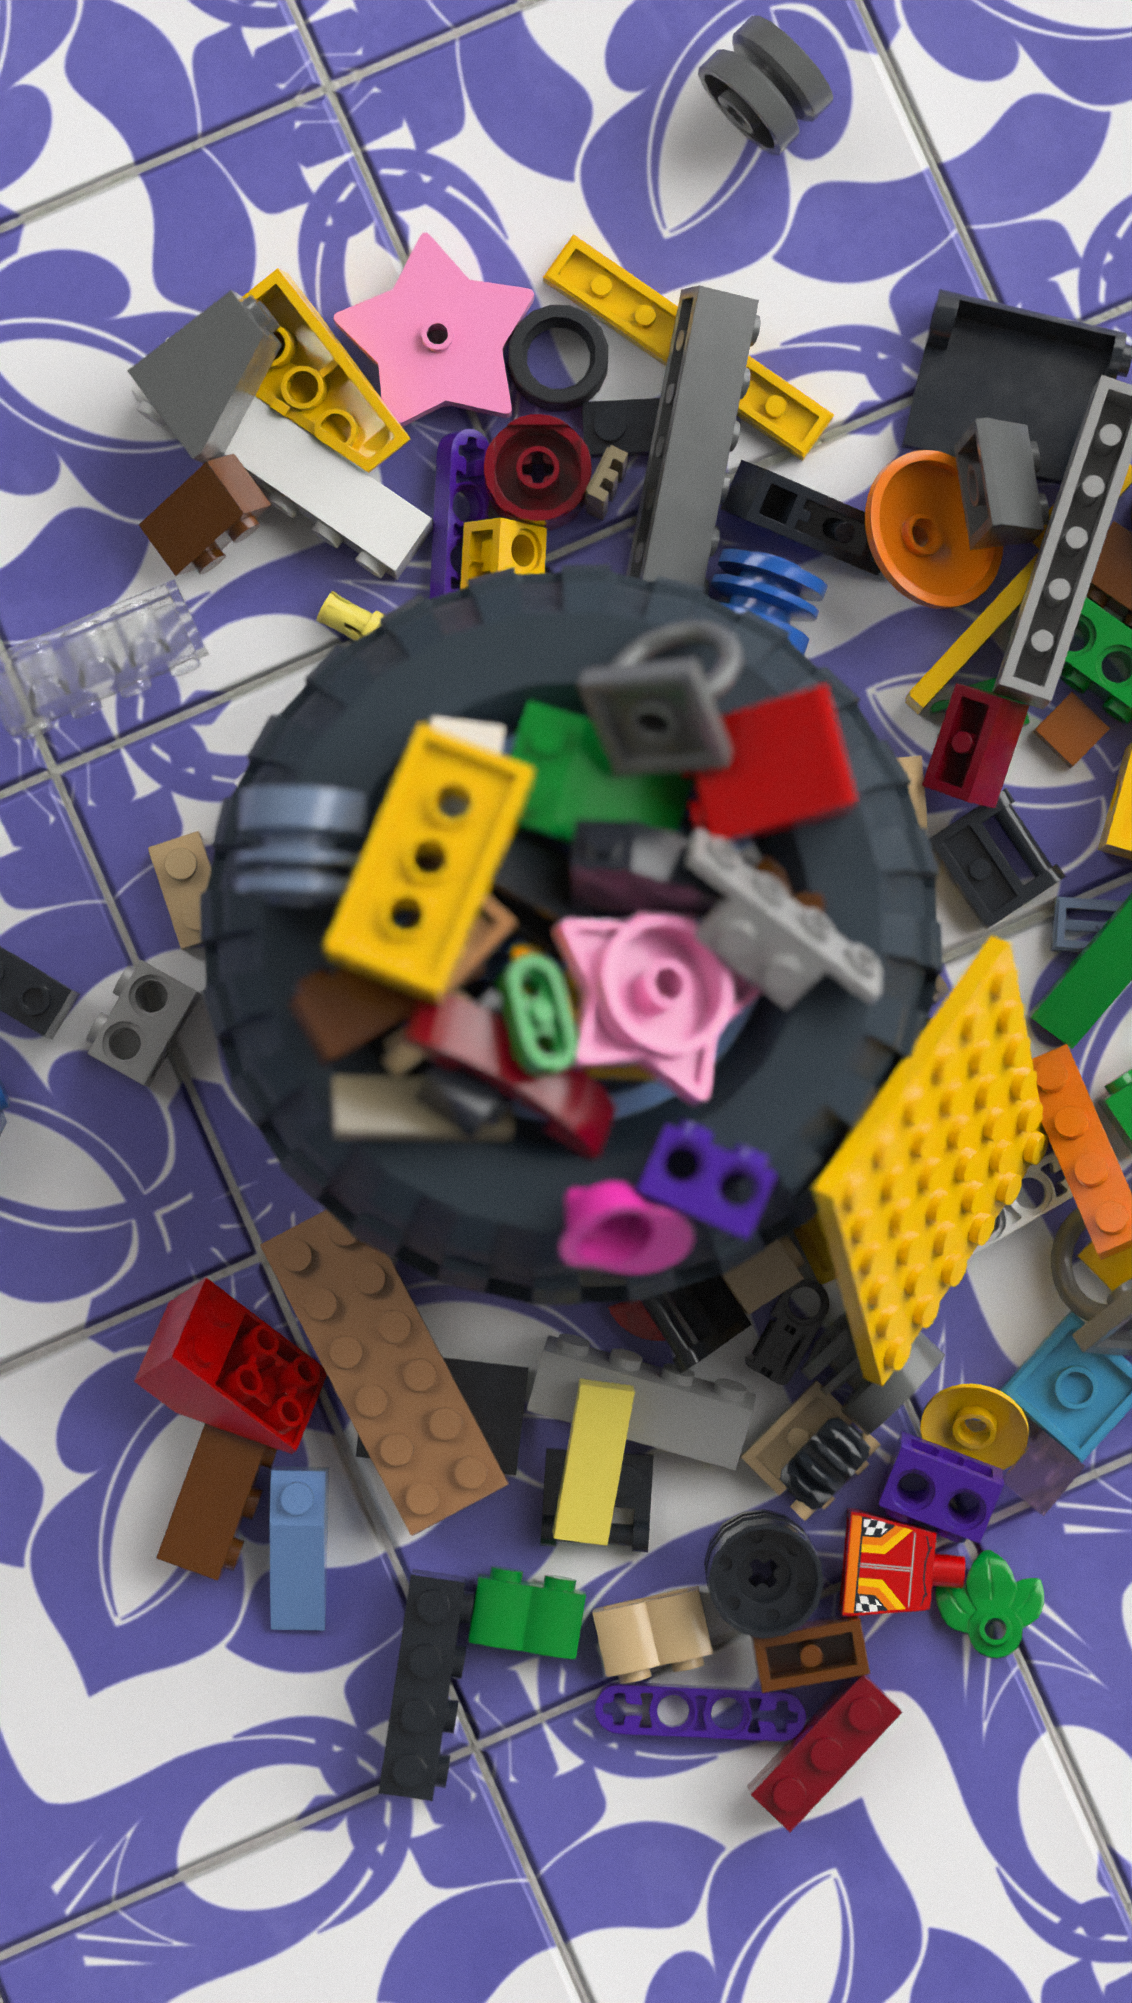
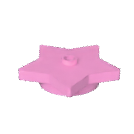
[334,232,534,427]
[553,912,763,1105]

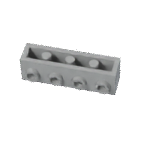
[526,1334,756,1471]

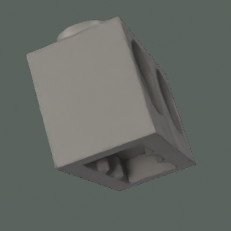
[86,960,202,1087]

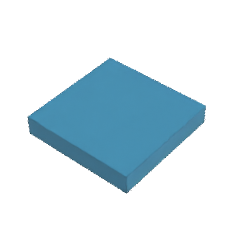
[999,1310,1132,1463]

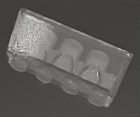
[0,579,210,740]

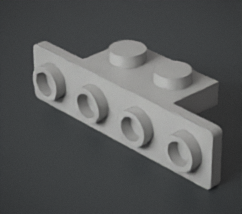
[687,829,882,1009]

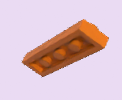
[1032,1044,1132,1260]

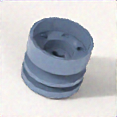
[236,786,366,907]

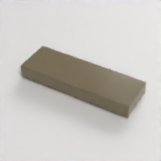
[330,1075,514,1141]

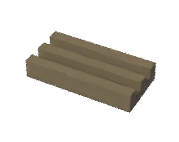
[585,445,628,521]

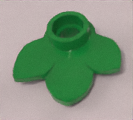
[935,1550,1044,1659]

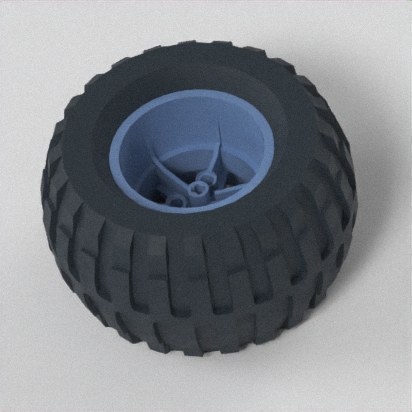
[200,564,943,1305]

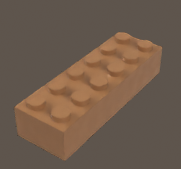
[260,1210,509,1536]

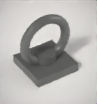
[578,621,742,776]
[1051,1207,1132,1356]

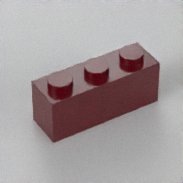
[747,1675,903,1833]

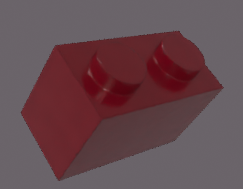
[922,683,1029,808]

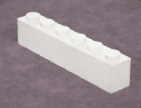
[131,338,433,580]

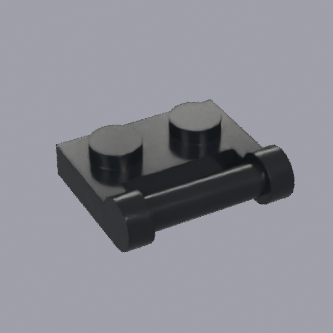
[929,788,1066,930]
[640,1275,752,1373]
[540,1447,654,1553]

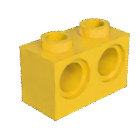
[460,518,547,590]

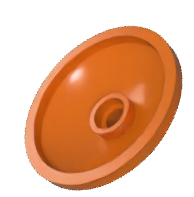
[865,450,1004,609]

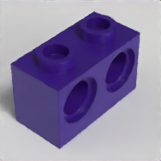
[636,1119,777,1240]
[878,1431,1004,1544]

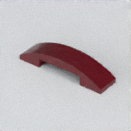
[402,993,617,1161]

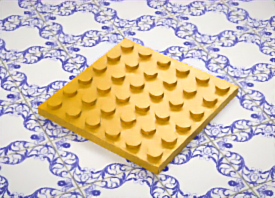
[813,935,1049,1387]

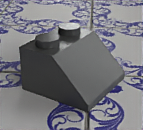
[954,418,1049,550]

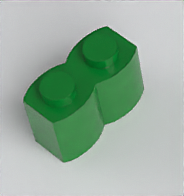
[468,1566,586,1660]

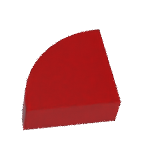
[608,1300,666,1341]

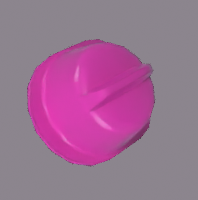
[560,1181,695,1274]

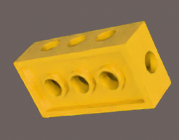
[325,723,534,1005]

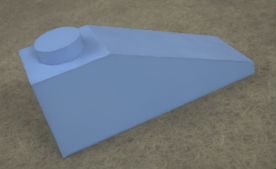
[270,1466,329,1631]

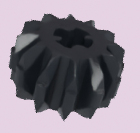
[780,1417,870,1510]

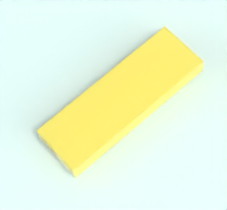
[553,1378,635,1546]

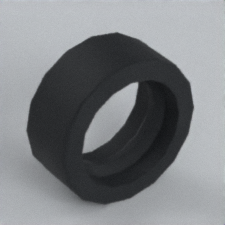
[508,305,608,411]

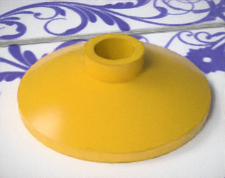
[920,1384,1029,1470]

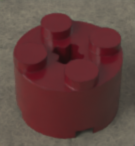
[484,414,592,531]

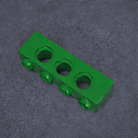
[1009,597,1132,725]

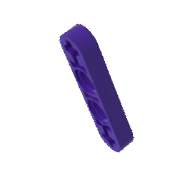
[429,429,489,599]
[595,1682,806,1742]

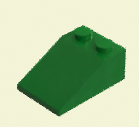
[510,701,693,847]

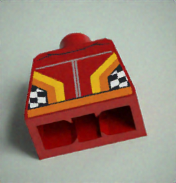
[838,1508,965,1616]

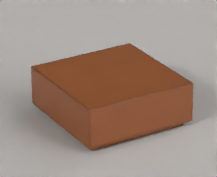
[1033,692,1110,768]

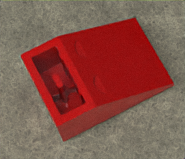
[134,1277,327,1454]

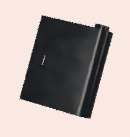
[902,289,1132,485]

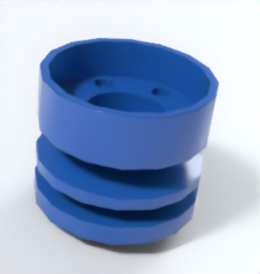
[710,548,828,655]

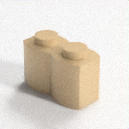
[592,1586,713,1684]

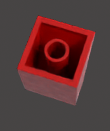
[680,684,858,844]

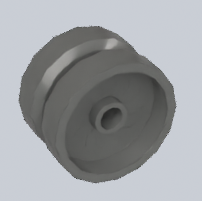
[698,16,834,155]

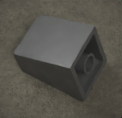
[127,290,282,463]

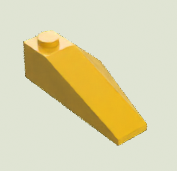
[242,268,411,473]

